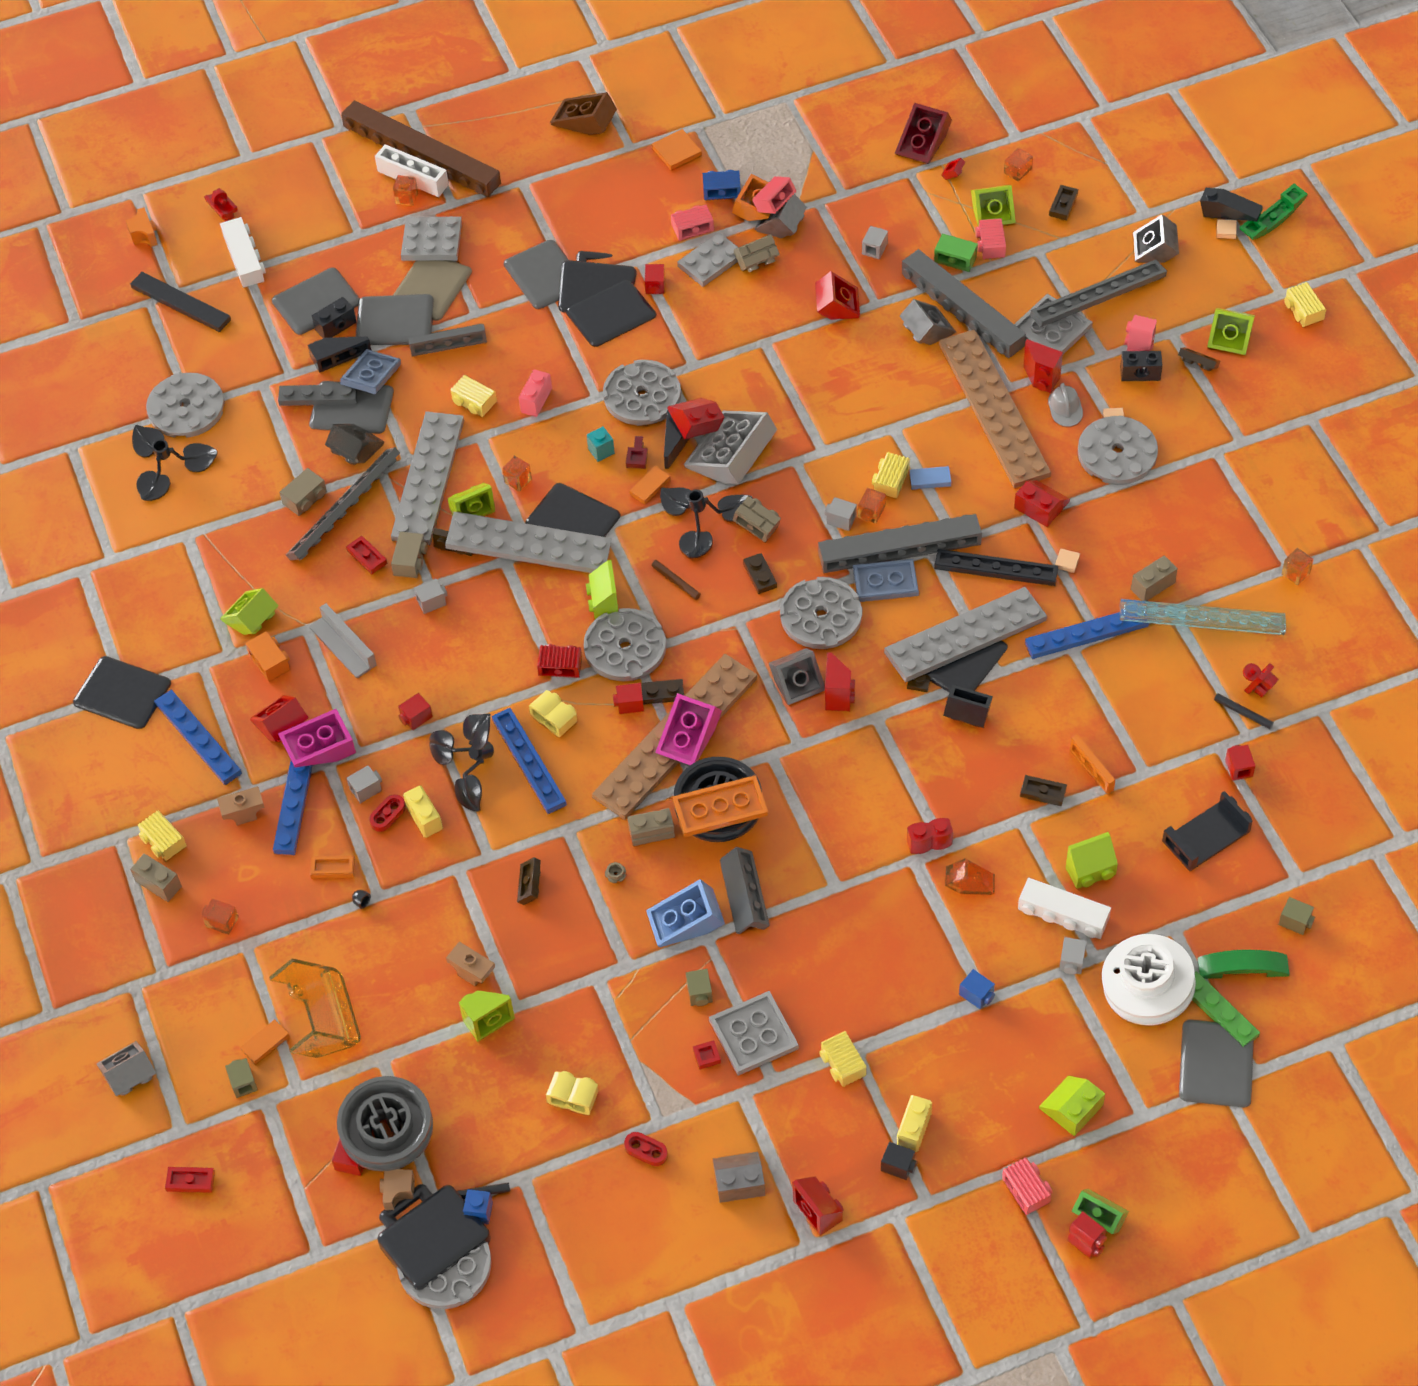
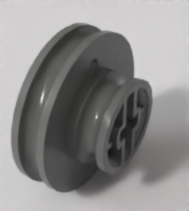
[337,1076,433,1171]

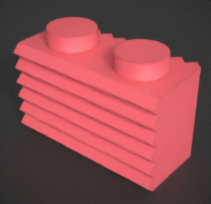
[753,176,796,214]
[671,204,714,241]
[975,218,1006,260]
[1124,315,1157,351]
[519,370,552,417]
[1002,1157,1052,1215]

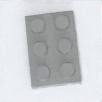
[677,232,738,287]

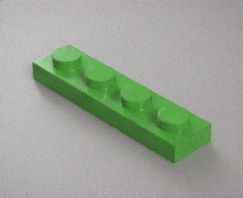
[1192,971,1260,1047]

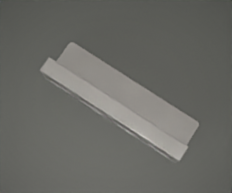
[310,603,377,678]

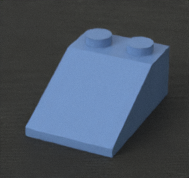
[646,879,725,947]

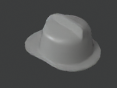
[1048,383,1083,427]

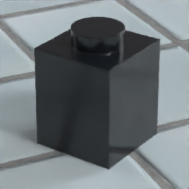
[881,1142,918,1180]

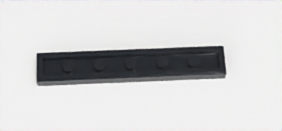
[130,272,231,332]
[934,549,1058,586]

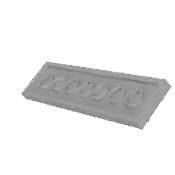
[391,412,464,545]
[446,512,612,573]
[884,587,1047,682]

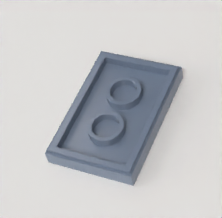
[340,349,401,394]
[853,559,919,602]

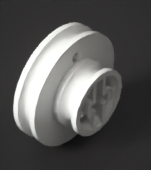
[1102,934,1196,1025]

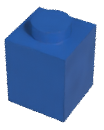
[959,969,995,1010]
[463,1189,493,1224]

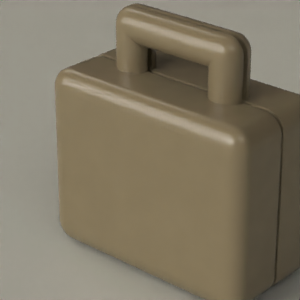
[393,260,472,321]

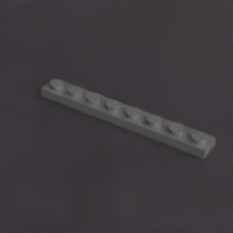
[1030,259,1167,327]
[285,447,400,561]

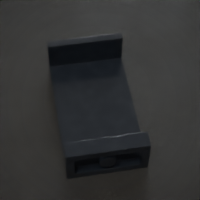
[1162,791,1253,871]

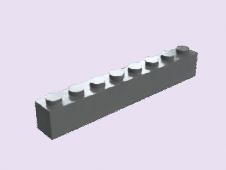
[902,249,1026,358]
[818,514,982,573]

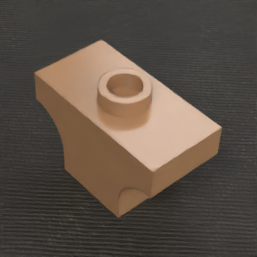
[217,786,265,825]
[446,942,495,986]
[380,1169,415,1210]

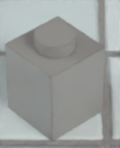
[862,226,888,259]
[825,497,857,531]
[414,579,448,614]
[347,766,382,803]
[1059,937,1086,975]

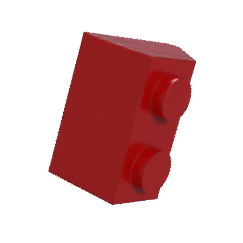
[815,271,860,320]
[1023,339,1063,393]
[667,398,725,440]
[1014,480,1070,527]
[825,652,855,712]
[250,695,309,742]
[792,1176,844,1236]

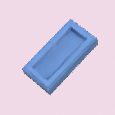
[909,466,951,490]

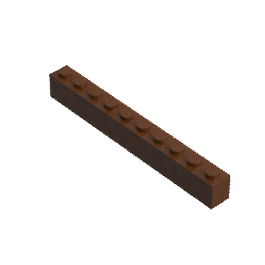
[341,100,501,197]

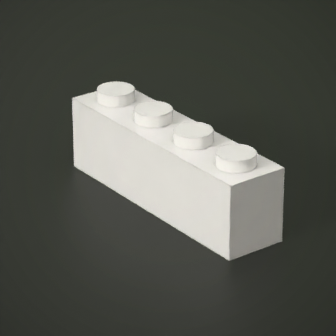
[375,145,449,197]
[220,217,266,288]
[1018,878,1111,939]

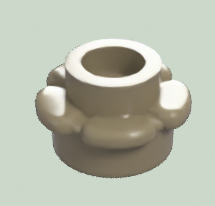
[605,862,626,883]

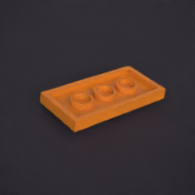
[673,775,768,837]

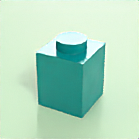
[586,426,615,462]

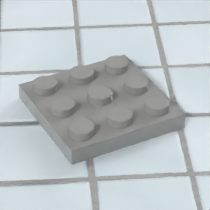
[401,216,462,261]
[1014,294,1093,354]
[709,991,799,1076]

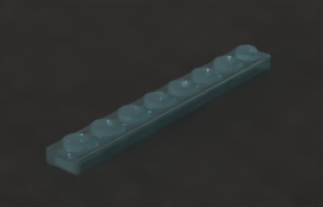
[1119,599,1286,635]

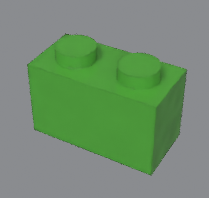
[934,233,978,272]
[1071,1189,1129,1234]

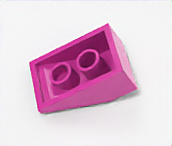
[655,693,722,765]
[278,709,356,767]

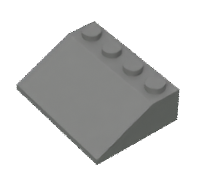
[684,410,777,485]

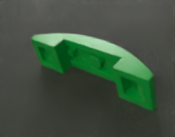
[1240,183,1308,240]
[1197,950,1290,979]

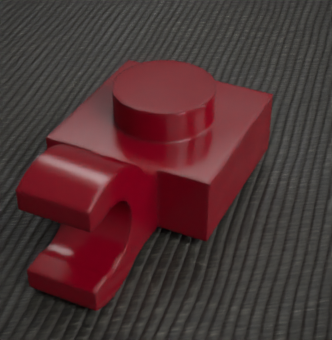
[626,436,648,469]

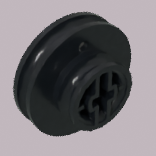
[674,757,762,842]

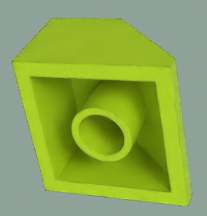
[971,185,1016,227]
[1207,308,1255,355]
[448,483,495,517]
[586,560,618,619]
[220,588,279,635]
[1066,832,1118,889]
[459,990,515,1042]
[1039,1076,1105,1136]

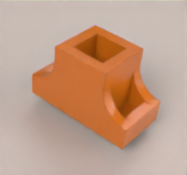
[125,207,158,247]

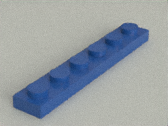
[1025,606,1149,659]
[154,689,242,785]
[492,708,567,814]
[273,761,313,855]

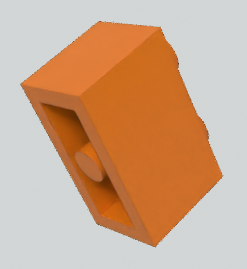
[245,631,290,682]

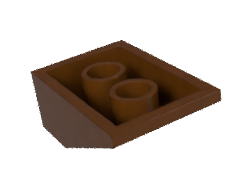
[550,92,617,135]

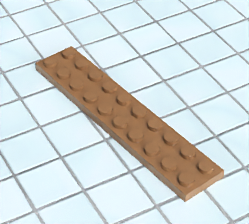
[939,330,1051,488]
[592,654,757,820]

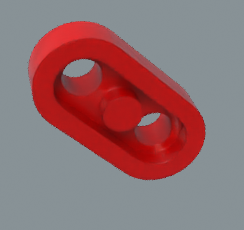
[369,794,406,832]
[624,1132,668,1166]

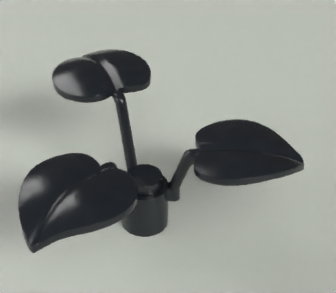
[132,425,218,501]
[660,487,753,558]
[429,713,494,812]

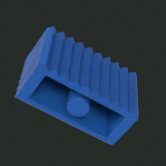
[702,170,741,200]

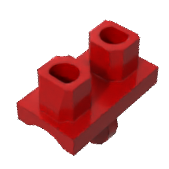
[204,188,238,222]
[1243,663,1279,698]

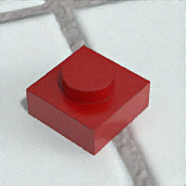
[941,158,965,180]
[693,1040,721,1070]

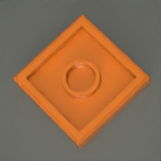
[651,129,702,170]

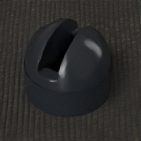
[352,890,371,909]

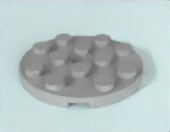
[603,360,681,426]
[146,373,225,438]
[1078,416,1158,485]
[780,577,862,649]
[584,608,666,681]
[397,1242,491,1309]

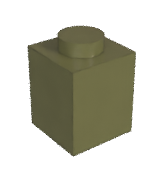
[1278,897,1315,935]
[686,969,713,1006]
[225,1058,258,1098]

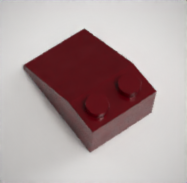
[895,103,952,164]

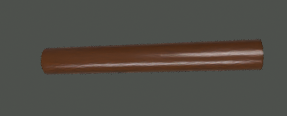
[651,560,701,600]

